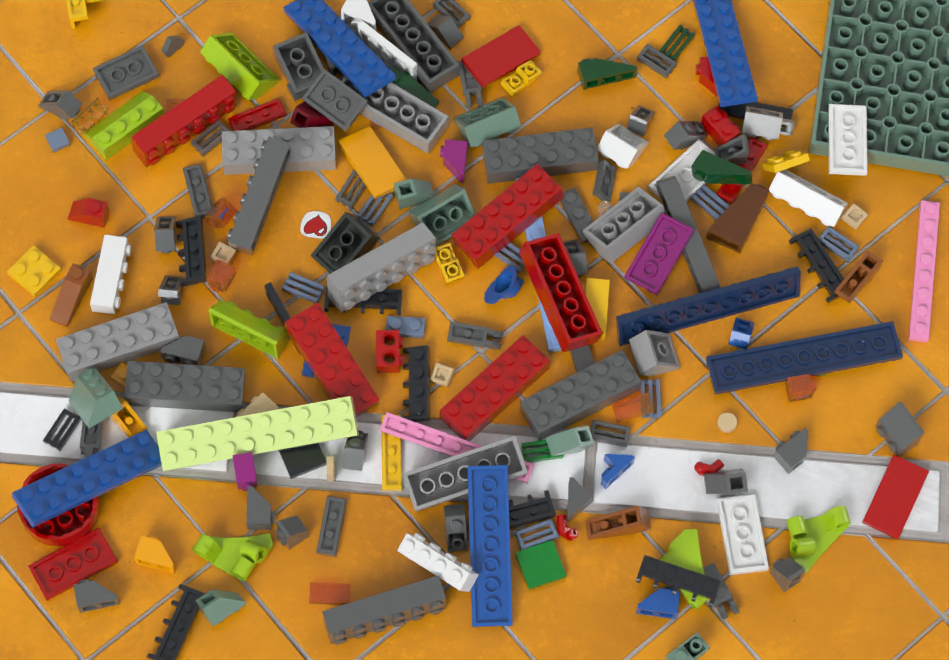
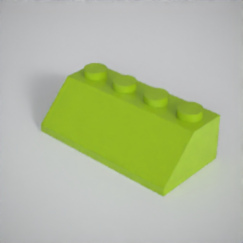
[200,32,280,100]
[83,91,164,160]
[208,300,289,359]

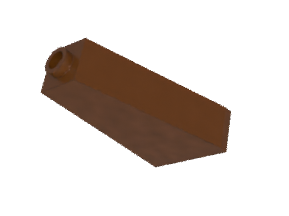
[706,183,769,253]

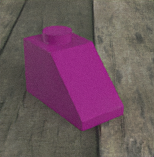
[440,139,467,183]
[232,452,258,491]

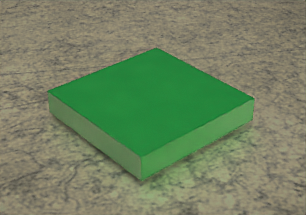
[515,540,566,590]

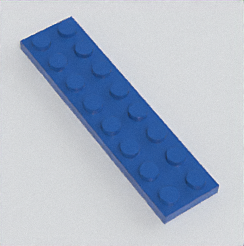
[283,0,396,97]
[693,0,757,107]
[12,429,162,528]
[468,465,512,627]

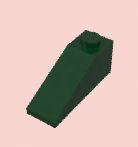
[577,58,637,90]
[390,65,439,108]
[691,150,752,184]

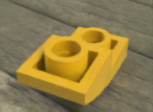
[501,60,542,97]
[436,243,464,283]

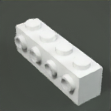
[769,169,848,227]
[90,235,131,315]
[397,533,479,592]

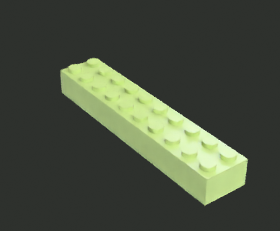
[156,396,359,471]

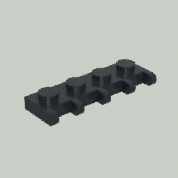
[176,216,207,287]
[789,228,844,303]
[324,287,402,315]
[403,345,430,422]
[509,490,556,529]
[636,555,721,608]
[147,584,205,660]

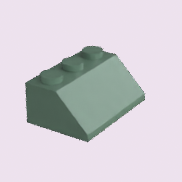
[453,97,521,147]
[409,184,476,246]
[69,367,123,428]

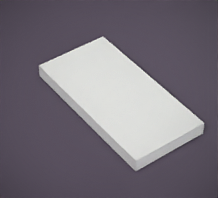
[358,21,417,81]
[828,104,867,176]
[648,139,716,202]
[716,494,769,575]

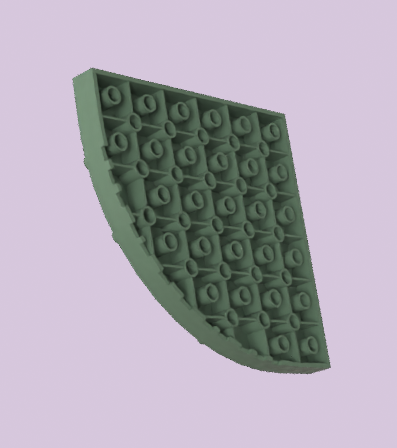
[808,0,949,176]

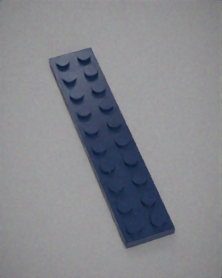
[616,266,801,346]
[706,321,903,395]

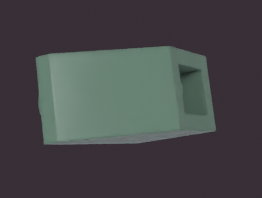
[394,179,434,209]
[546,426,595,456]
[195,589,246,626]
[665,632,710,660]

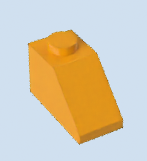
[109,395,147,437]
[134,535,175,573]

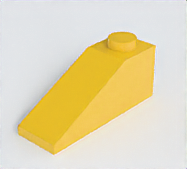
[582,278,610,340]

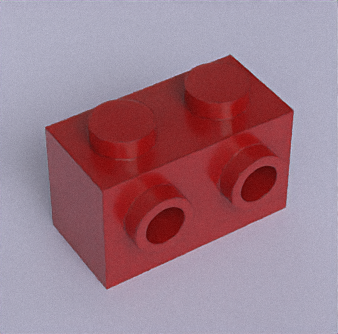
[701,106,740,146]

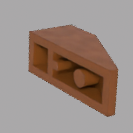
[834,250,883,304]
[50,263,93,327]
[585,505,651,540]

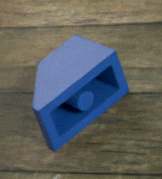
[636,587,680,619]

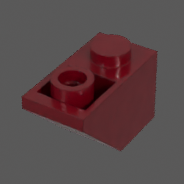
[290,101,335,128]

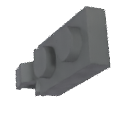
[80,421,103,459]

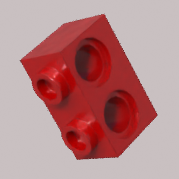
[376,330,403,373]

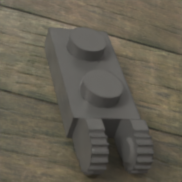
[457,60,483,109]
[447,322,503,350]
[704,563,739,620]

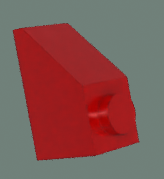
[695,57,718,97]
[68,198,110,228]

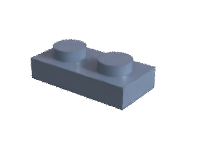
[386,316,425,339]

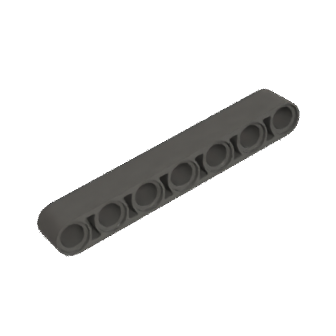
[656,176,720,293]

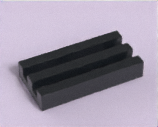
[43,408,81,451]

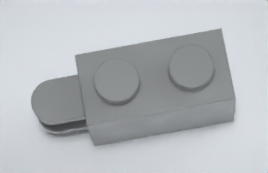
[742,106,795,140]

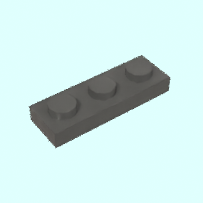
[560,188,593,244]

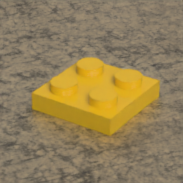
[761,149,810,173]
[7,245,62,297]

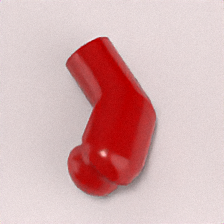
[694,459,724,476]
[557,515,578,541]

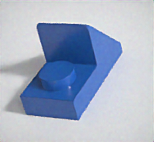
[729,317,754,349]
[600,454,635,489]

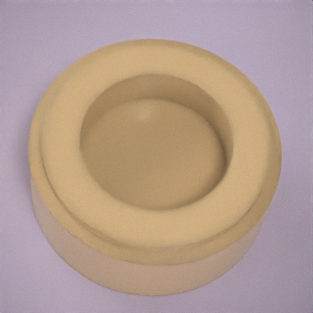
[717,413,737,433]

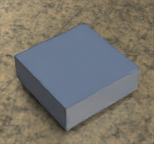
[45,128,70,153]

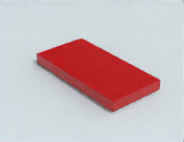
[461,25,541,88]
[862,454,929,540]
[28,528,118,601]

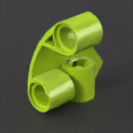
[786,505,851,574]
[659,529,708,610]
[192,533,274,581]

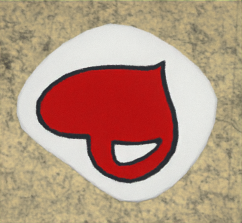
[300,211,331,239]

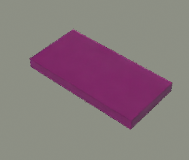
[624,212,695,296]

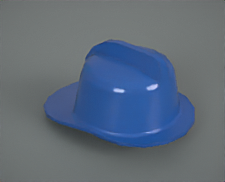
[484,266,524,304]

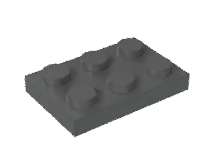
[93,45,159,101]
[302,69,369,132]

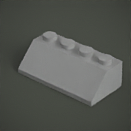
[582,187,665,264]

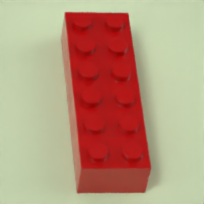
[131,75,236,168]
[451,163,564,269]
[519,233,603,353]
[284,302,380,417]
[440,335,550,441]

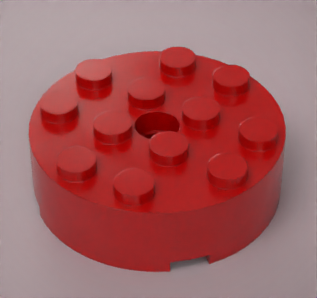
[17,463,100,546]

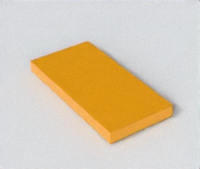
[338,126,407,199]

